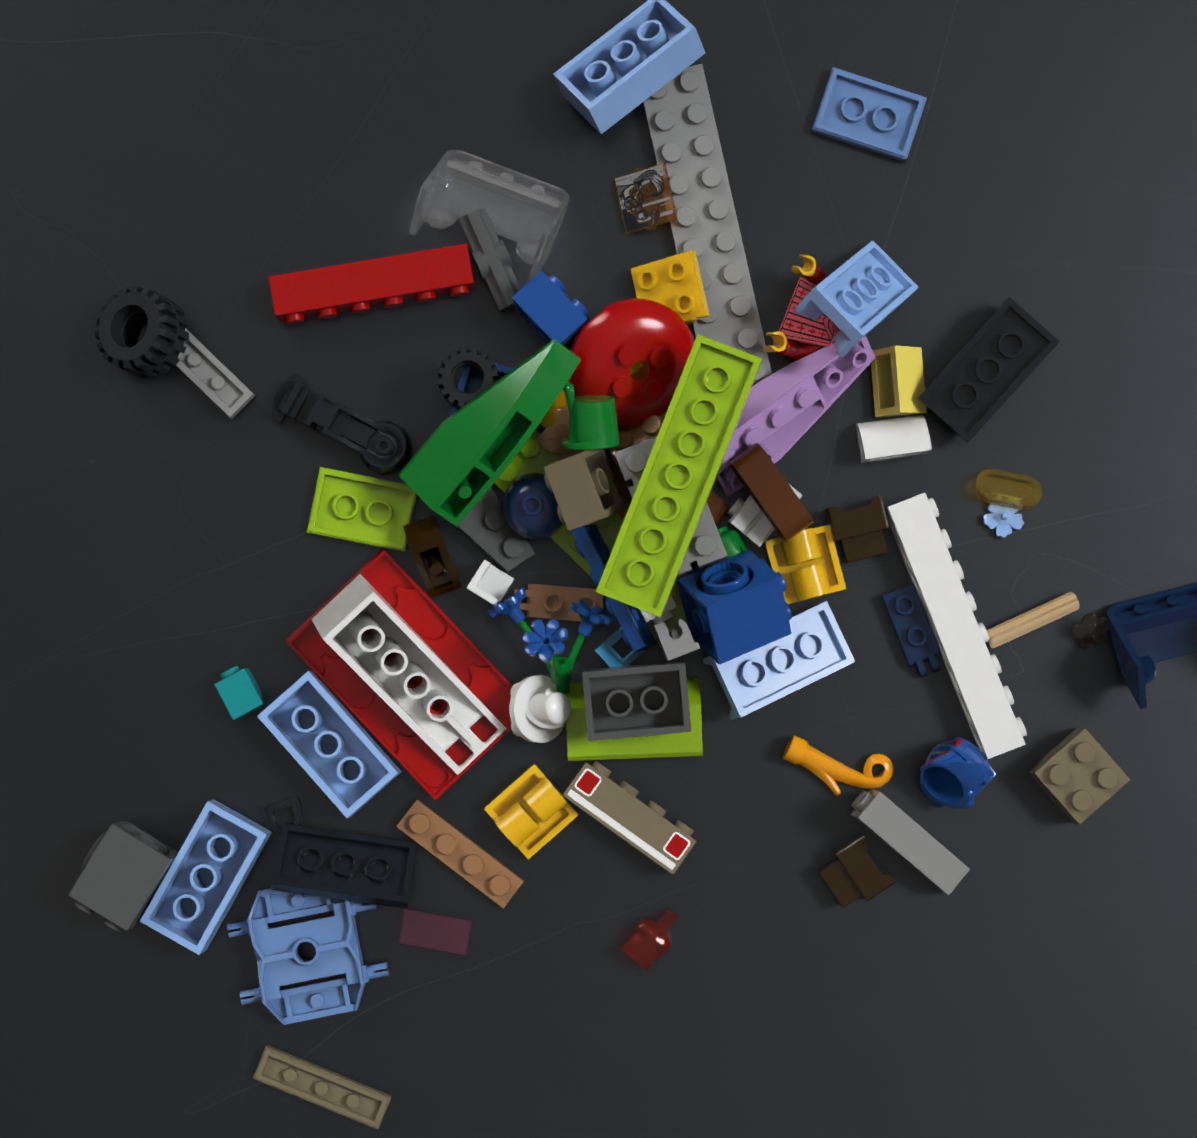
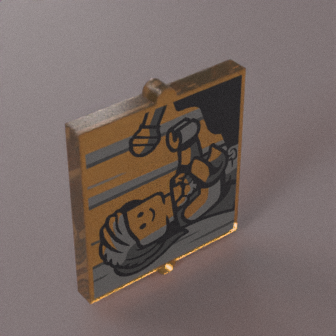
[614,163,678,235]

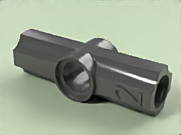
[459,208,521,312]

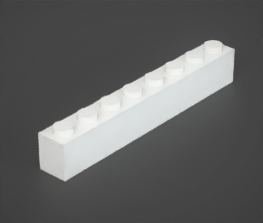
[885,493,1027,759]

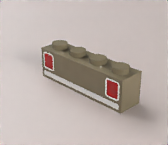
[562,760,697,874]

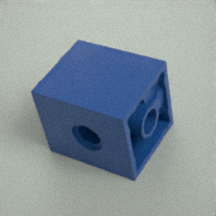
[677,550,792,665]

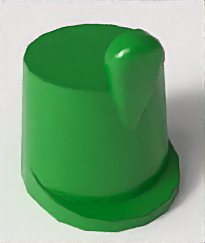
[561,383,620,450]

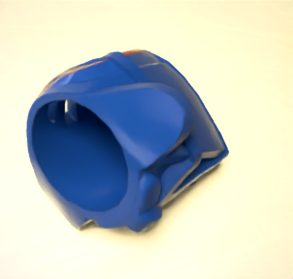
[920,737,996,809]

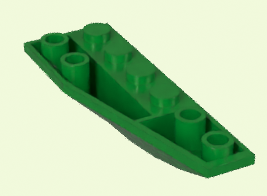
[399,339,581,527]

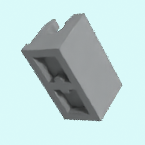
[652,619,700,662]

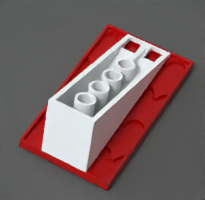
[286,548,513,801]

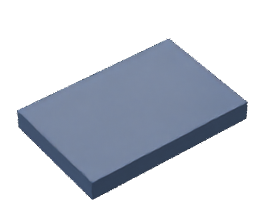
[811,67,927,162]

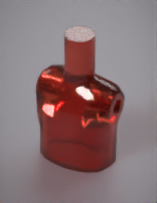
[621,908,678,971]

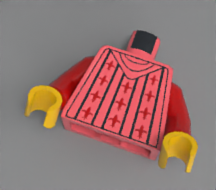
[763,254,840,360]

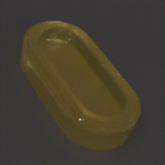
[974,468,1042,510]

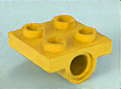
[631,250,710,326]
[764,524,847,604]
[484,764,579,860]

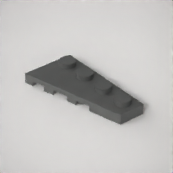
[451,487,535,574]

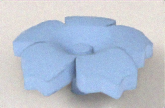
[983,497,1024,538]

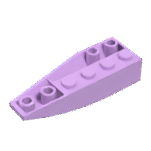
[715,336,876,498]

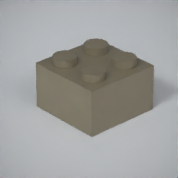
[544,449,626,531]
[1027,728,1130,825]

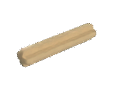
[986,592,1080,648]

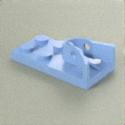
[794,240,919,359]
[702,601,855,720]

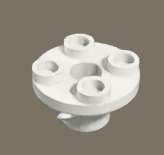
[509,675,571,743]

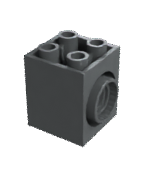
[68,820,178,932]

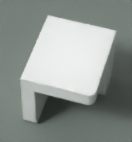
[467,560,515,606]

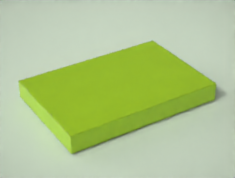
[307,467,417,552]

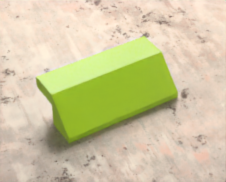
[565,678,703,761]

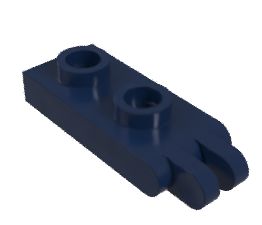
[881,584,941,677]

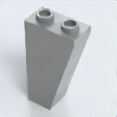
[851,789,970,895]

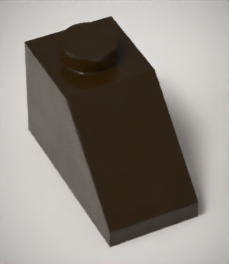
[403,514,462,598]

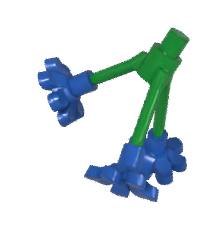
[487,587,614,695]

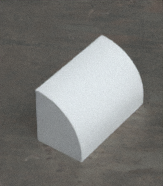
[856,414,932,463]

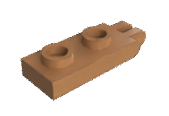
[513,584,604,622]

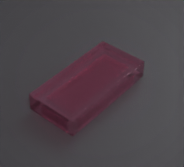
[399,909,472,955]

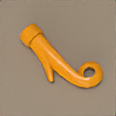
[782,735,894,796]

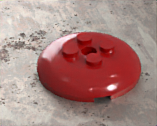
[568,298,695,430]

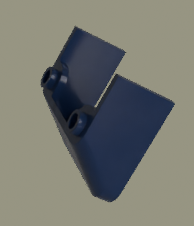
[1107,583,1197,709]

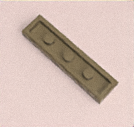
[253,1045,392,1130]

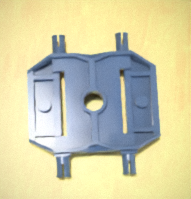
[227,888,389,1025]

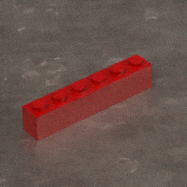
[269,243,475,325]

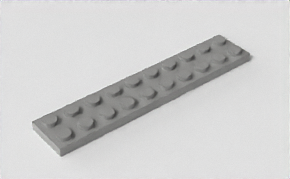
[642,64,772,386]

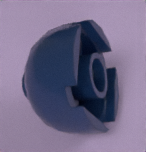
[502,472,564,540]

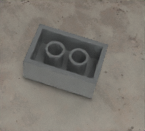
[582,661,691,741]

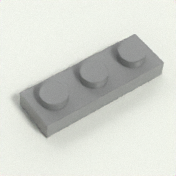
[176,328,255,419]

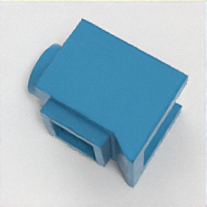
[595,627,645,667]

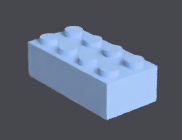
[553,0,706,134]
[257,671,402,818]
[140,799,273,955]

